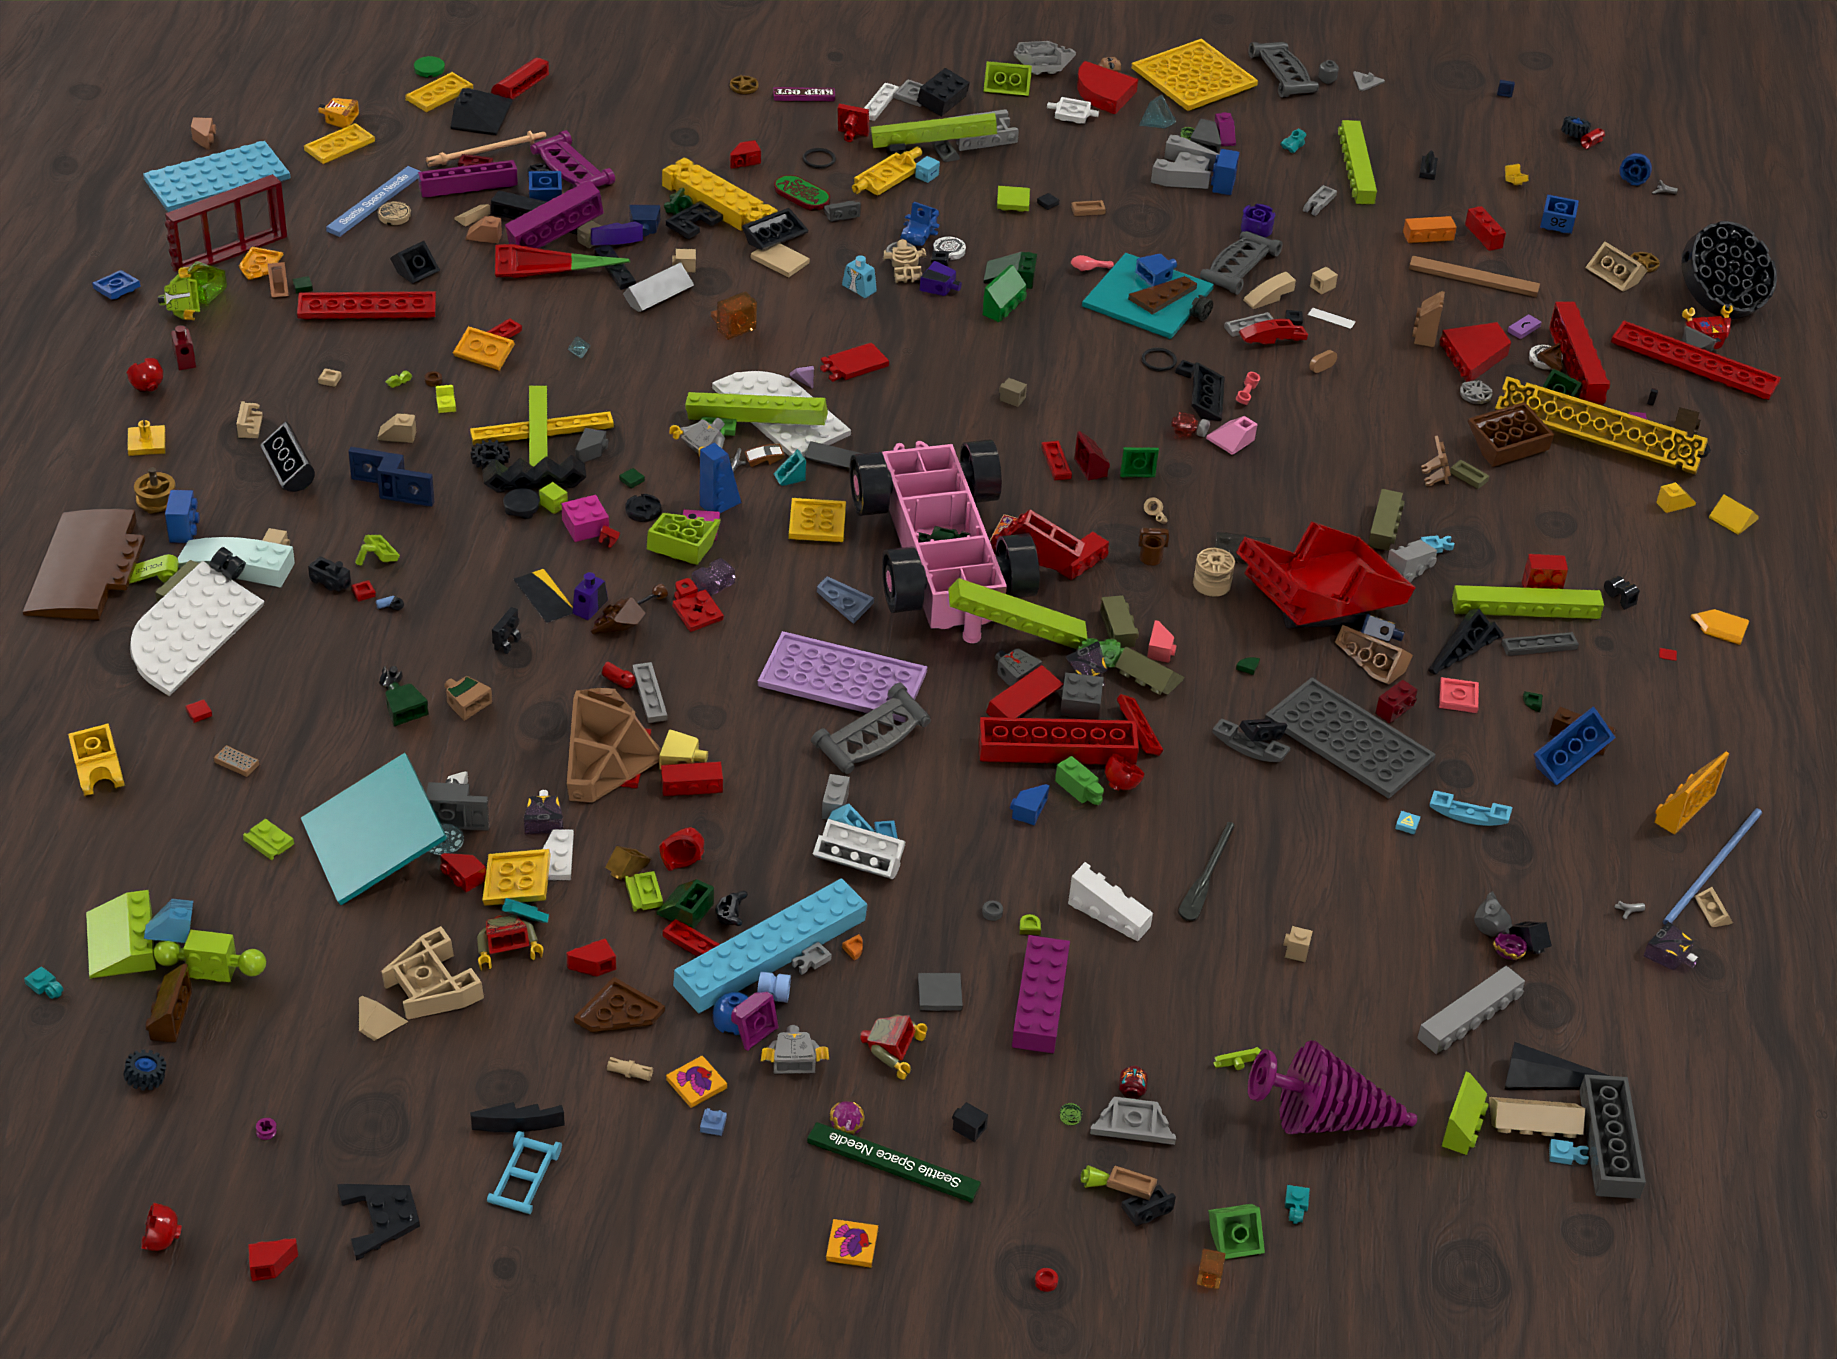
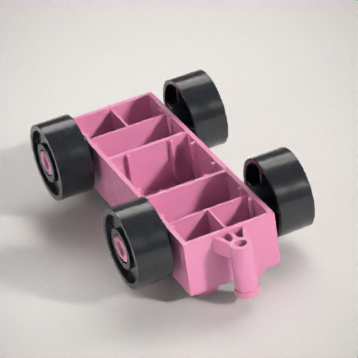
[849,439,1040,643]

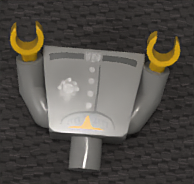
[669,417,725,457]
[761,1025,829,1074]

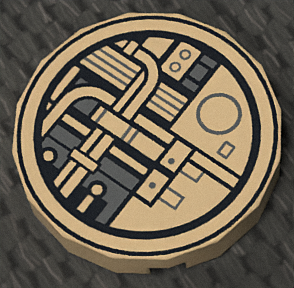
[378,202,411,225]

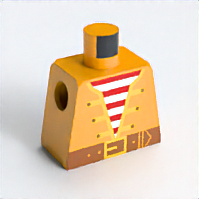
[318,98,359,128]

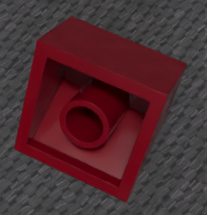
[1074,431,1110,481]

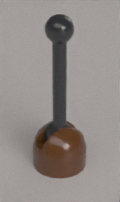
[637,583,668,605]

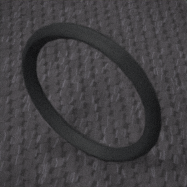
[803,148,836,168]
[1142,347,1177,371]

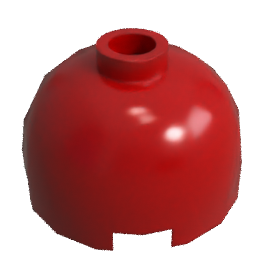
[126,358,163,391]
[1105,754,1145,791]
[141,1203,182,1251]

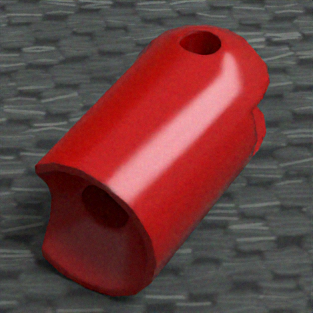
[1581,128,1605,149]
[601,662,636,688]

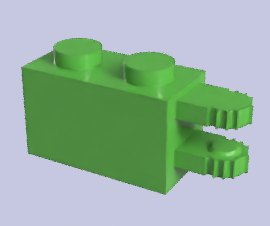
[1055,756,1104,805]

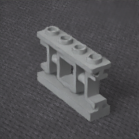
[949,110,1019,151]

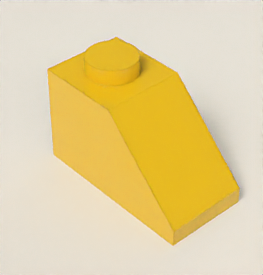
[1656,482,1696,513]

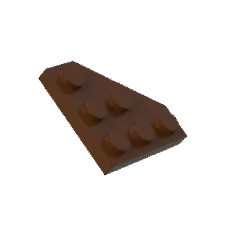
[574,977,665,1032]

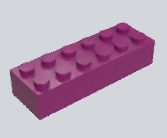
[505,180,604,249]
[1012,935,1070,1054]

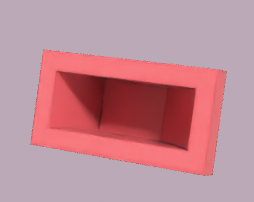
[1147,620,1177,663]

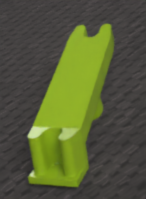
[1214,1047,1262,1070]

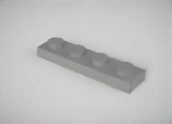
[633,662,667,723]

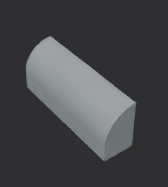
[623,262,694,312]

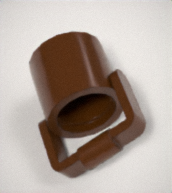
[1138,528,1169,566]

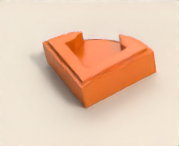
[842,934,863,961]

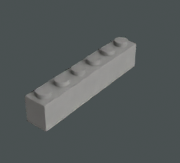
[1417,966,1525,1054]

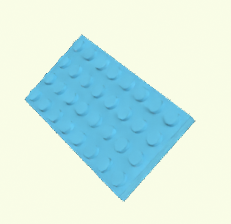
[143,141,290,212]

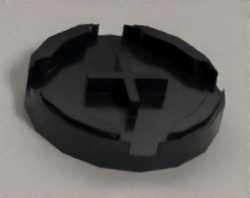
[625,494,661,522]

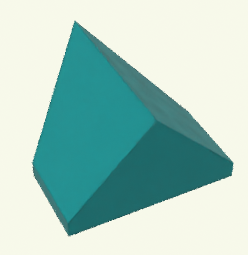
[774,449,806,486]

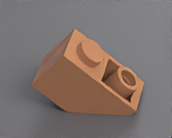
[191,117,216,149]

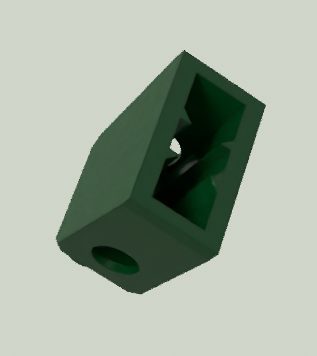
[385,682,429,727]

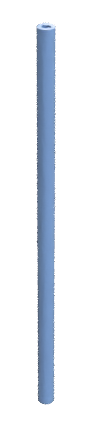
[1663,808,1762,925]

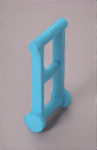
[487,1131,562,1214]

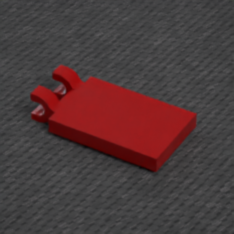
[820,342,889,382]

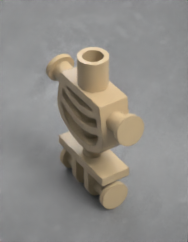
[883,239,926,283]

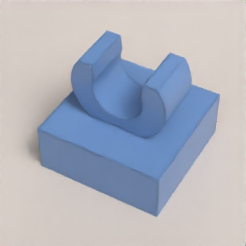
[700,1108,727,1136]

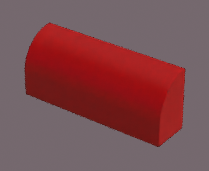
[491,58,549,99]
[986,665,1064,718]

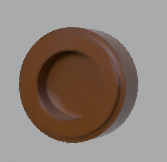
[425,371,442,387]

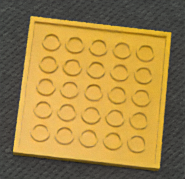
[1131,39,1258,111]

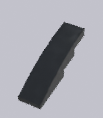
[470,1102,565,1132]

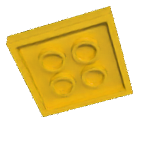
[789,498,846,542]
[483,849,551,906]

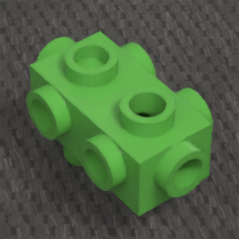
[1078,638,1124,667]

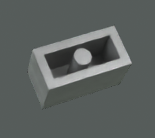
[822,774,850,820]

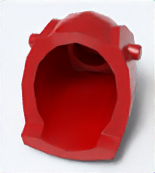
[659,827,704,871]

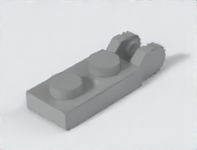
[1303,185,1337,216]

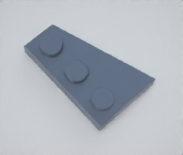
[817,576,874,624]

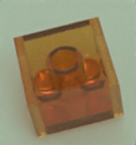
[717,291,757,340]

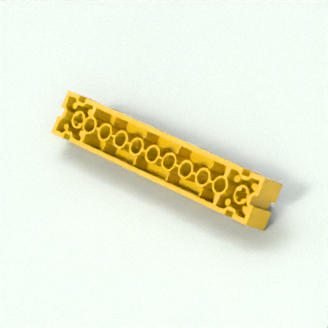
[1495,376,1708,475]

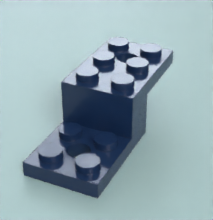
[349,447,434,507]

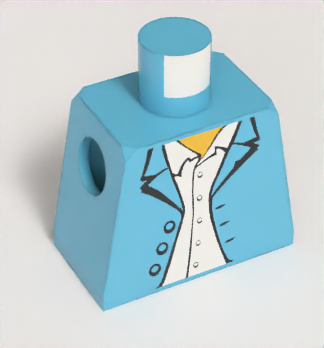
[842,256,877,298]

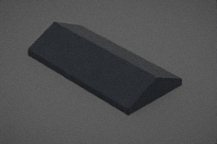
[742,208,809,250]
[1191,362,1225,421]

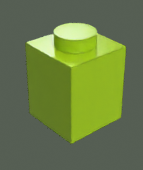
[539,482,568,514]

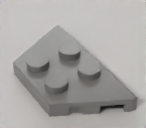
[1090,1097,1176,1145]

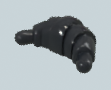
[715,891,748,926]

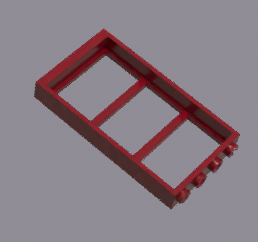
[165,174,287,274]

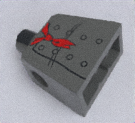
[995,649,1042,687]

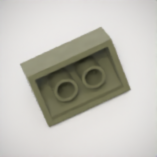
[1115,646,1185,695]

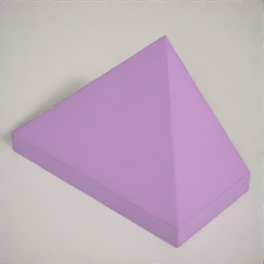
[789,366,814,388]

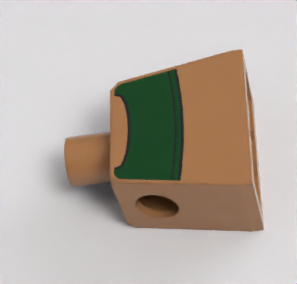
[445,676,492,721]

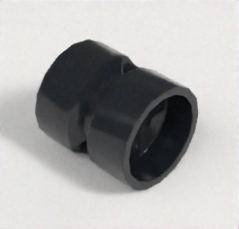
[209,547,246,581]

